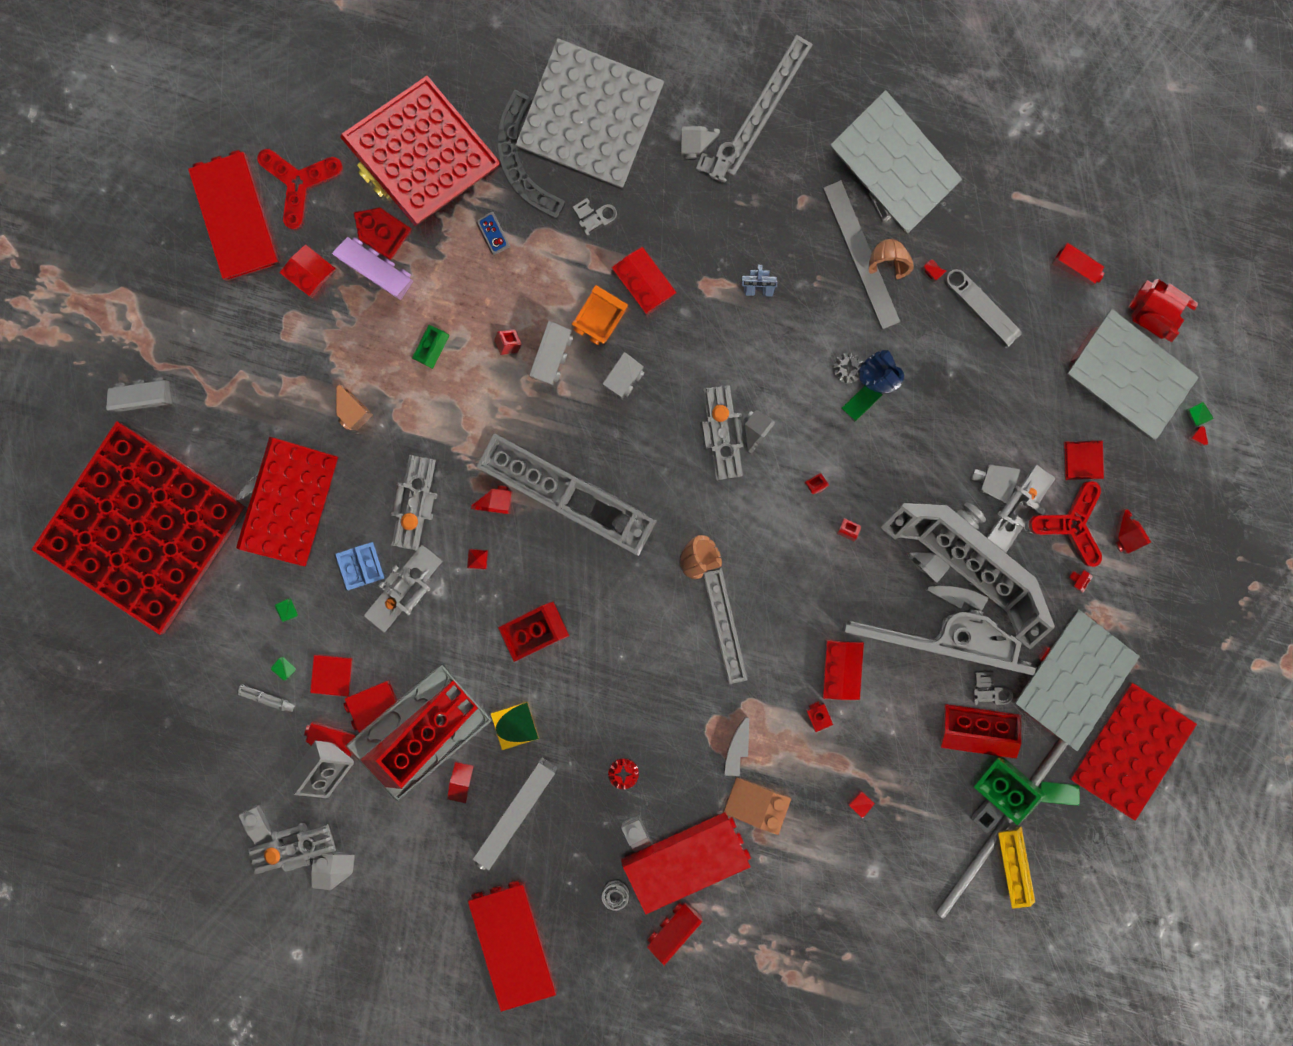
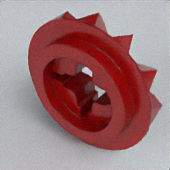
[608,759,639,790]

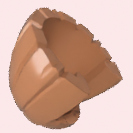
[869,239,914,279]
[679,535,722,579]

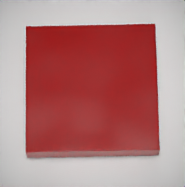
[310,655,353,697]

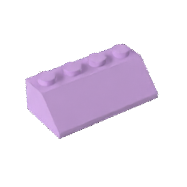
[332,237,413,300]

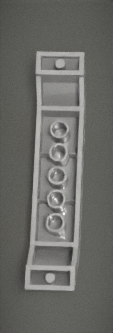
[881,503,1055,649]

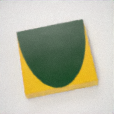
[491,702,539,750]

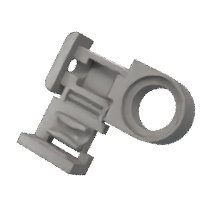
[696,142,737,182]
[572,198,617,235]
[973,670,1013,706]

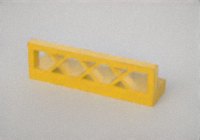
[998,826,1035,909]

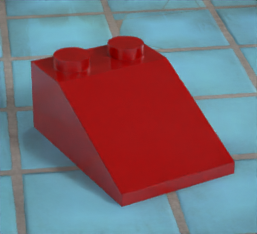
[498,601,569,662]

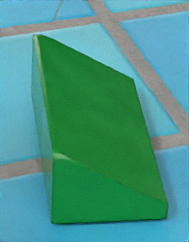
[412,325,450,369]
[841,386,883,422]
[1040,782,1080,806]

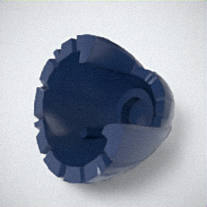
[859,350,904,393]

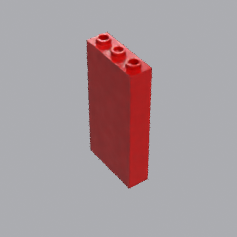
[188,150,280,281]
[621,812,751,915]
[468,880,557,1012]

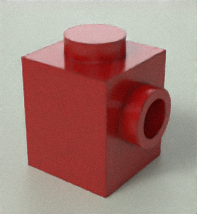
[806,701,833,732]

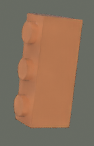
[336,384,373,431]

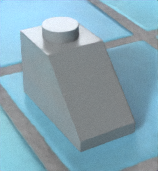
[239,805,273,846]

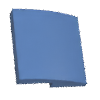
[334,542,384,591]

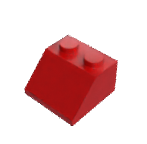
[279,245,336,299]

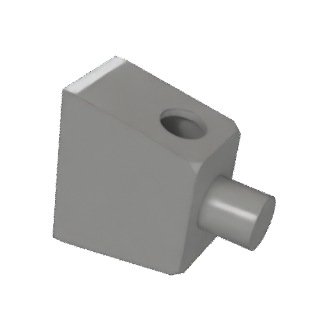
[971,465,1020,504]

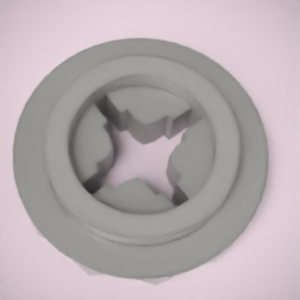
[833,352,864,383]

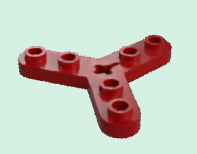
[257,149,343,230]
[1028,481,1102,567]

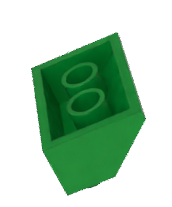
[974,757,1047,826]

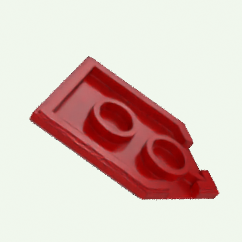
[353,207,412,261]

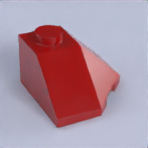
[471,486,513,514]
[1114,509,1151,554]

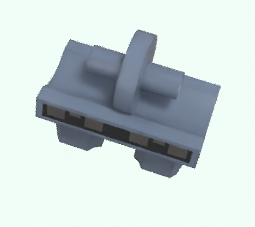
[742,265,777,296]

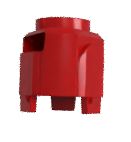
[1129,279,1198,342]

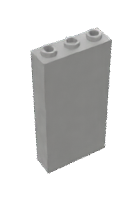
[473,757,557,870]

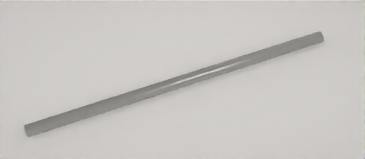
[936,739,1068,919]

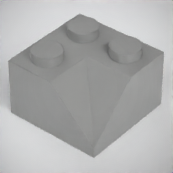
[603,352,645,399]

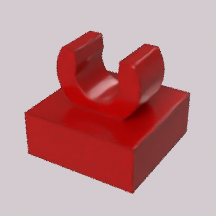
[1069,570,1093,593]

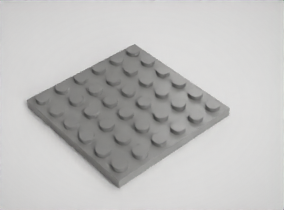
[516,38,664,189]

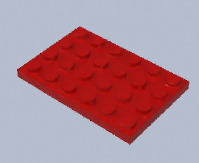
[236,436,338,567]
[1070,682,1197,821]

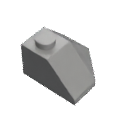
[681,126,720,159]
[744,409,776,454]
[906,552,951,583]
[312,852,355,890]

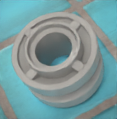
[957,502,987,530]
[602,880,629,911]

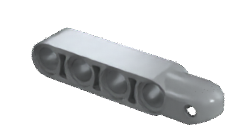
[946,269,1022,347]

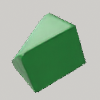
[1186,402,1214,427]
[275,598,298,622]
[271,657,296,681]

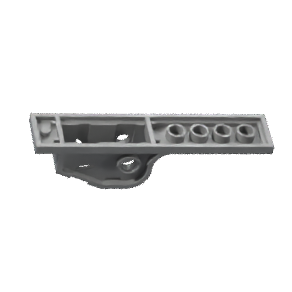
[477,433,657,556]
[842,609,1036,675]

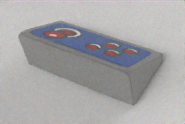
[477,211,511,255]

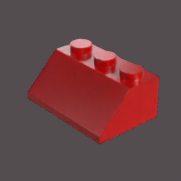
[611,247,677,315]
[822,640,864,700]
[647,901,703,966]

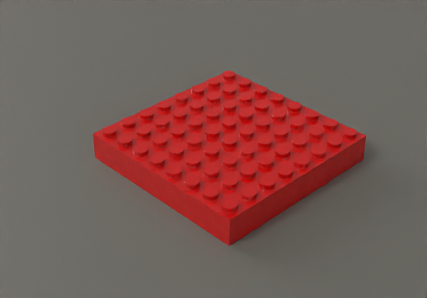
[31,421,248,635]

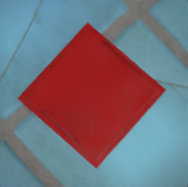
[1064,441,1104,480]

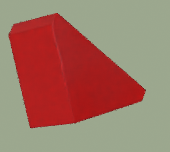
[447,762,474,803]

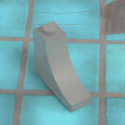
[621,815,653,853]

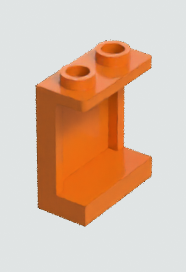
[572,285,629,346]

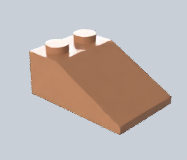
[723,777,791,835]

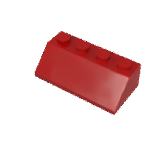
[941,704,1022,759]

